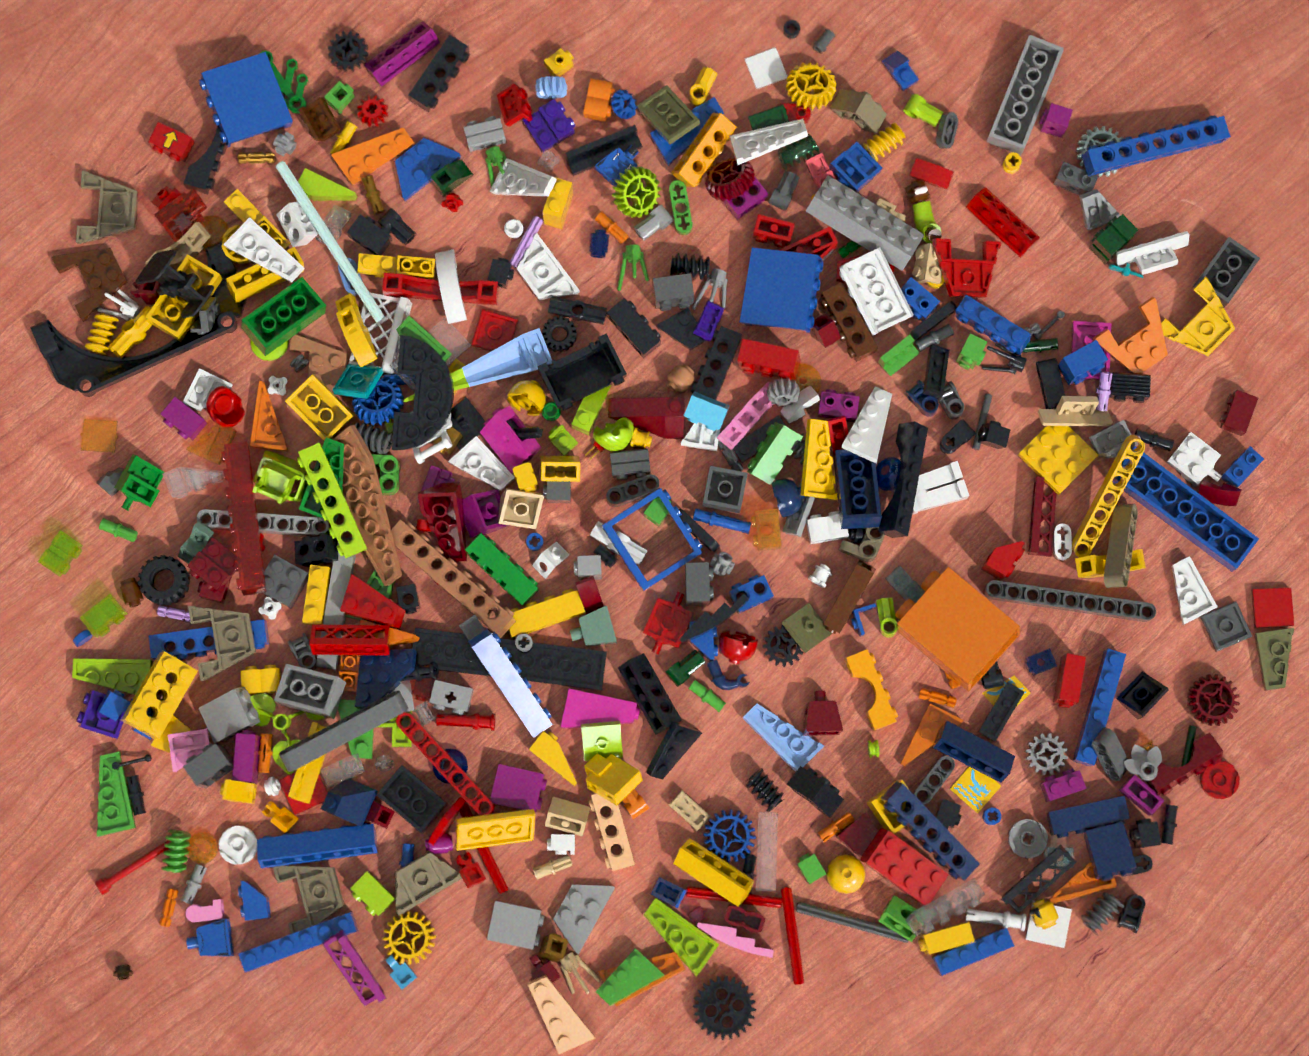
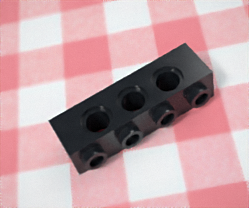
[408,35,470,113]
[690,326,742,400]
[618,653,682,735]

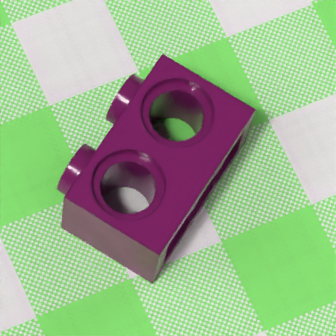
[724,177,768,220]

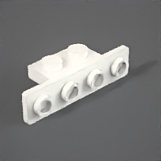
[1116,231,1189,275]

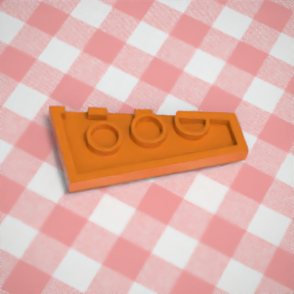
[598,952,686,1007]

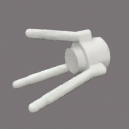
[97,289,140,321]

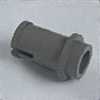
[813,29,835,53]

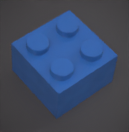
[1058,340,1108,385]

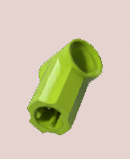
[903,94,943,127]
[876,597,898,638]

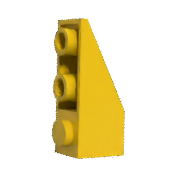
[220,779,257,804]

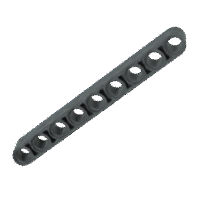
[984,580,1156,622]

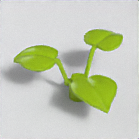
[250,693,325,774]

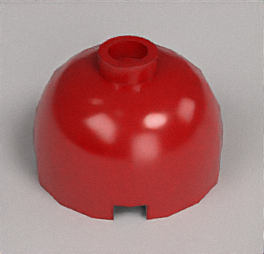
[719,630,758,664]

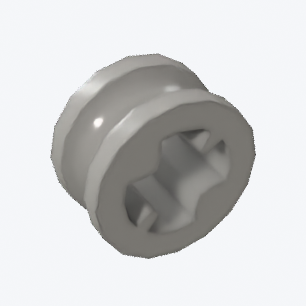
[515,634,533,652]

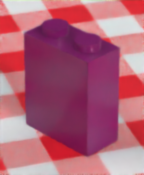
[232,730,261,784]
[490,764,547,813]

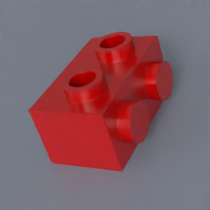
[753,214,795,248]

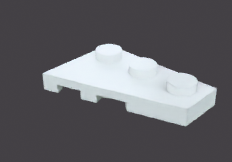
[1172,556,1217,625]

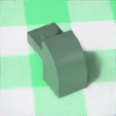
[178,521,214,564]

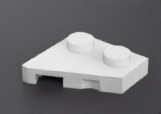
[183,368,233,411]
[681,422,720,451]

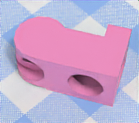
[186,899,225,922]

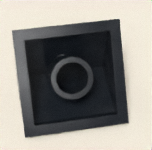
[1116,671,1169,720]

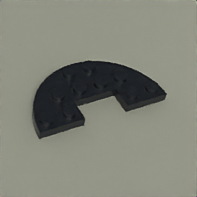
[392,335,454,450]

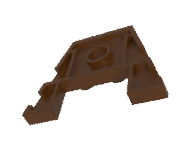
[52,248,127,322]

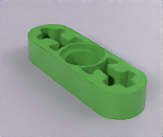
[669,180,692,235]

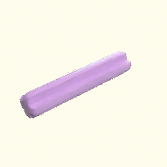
[510,216,543,268]

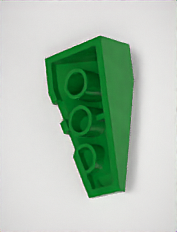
[299,437,344,522]

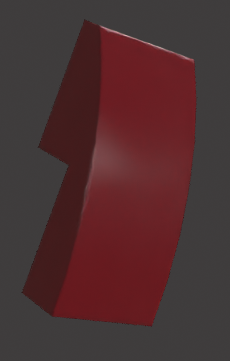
[1198,480,1242,506]
[575,576,604,615]

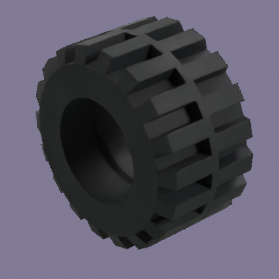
[138,555,190,606]

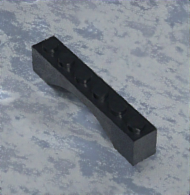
[183,125,227,195]
[879,421,928,538]

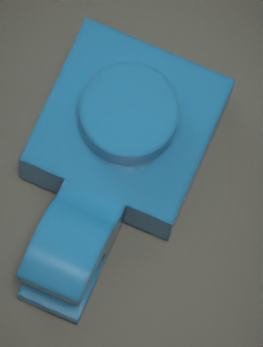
[386,955,417,990]

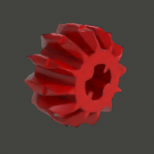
[357,95,389,127]

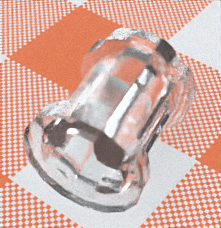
[413,701,436,726]

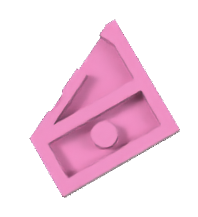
[168,729,210,772]

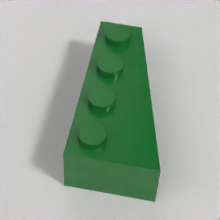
[465,533,539,607]

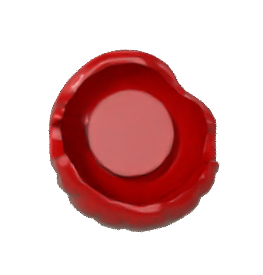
[206,386,245,428]

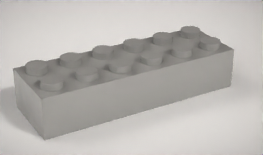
[986,35,1064,155]
[806,175,924,271]

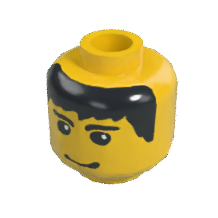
[1030,899,1058,930]

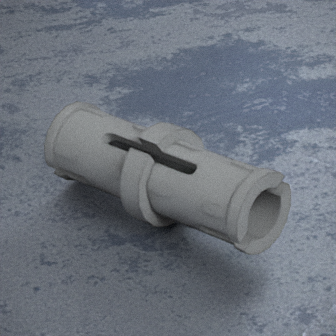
[180,864,208,905]

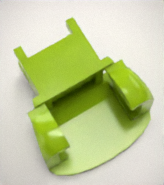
[252,450,313,504]

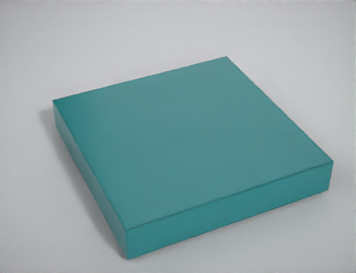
[332,364,384,399]

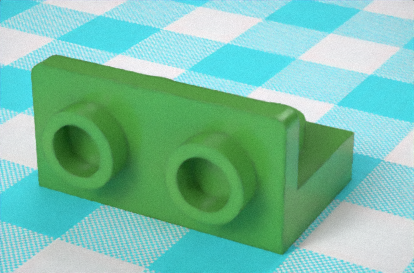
[878,335,919,376]

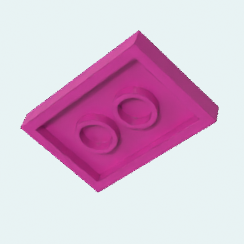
[1071,321,1111,380]

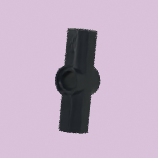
[548,296,607,325]

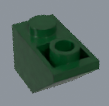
[430,160,473,197]

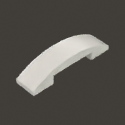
[435,249,467,324]

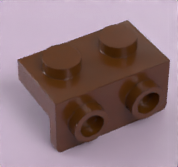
[298,97,341,141]

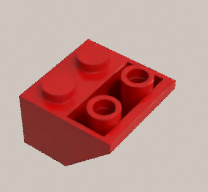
[981,541,1025,581]

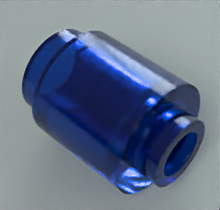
[589,230,609,258]

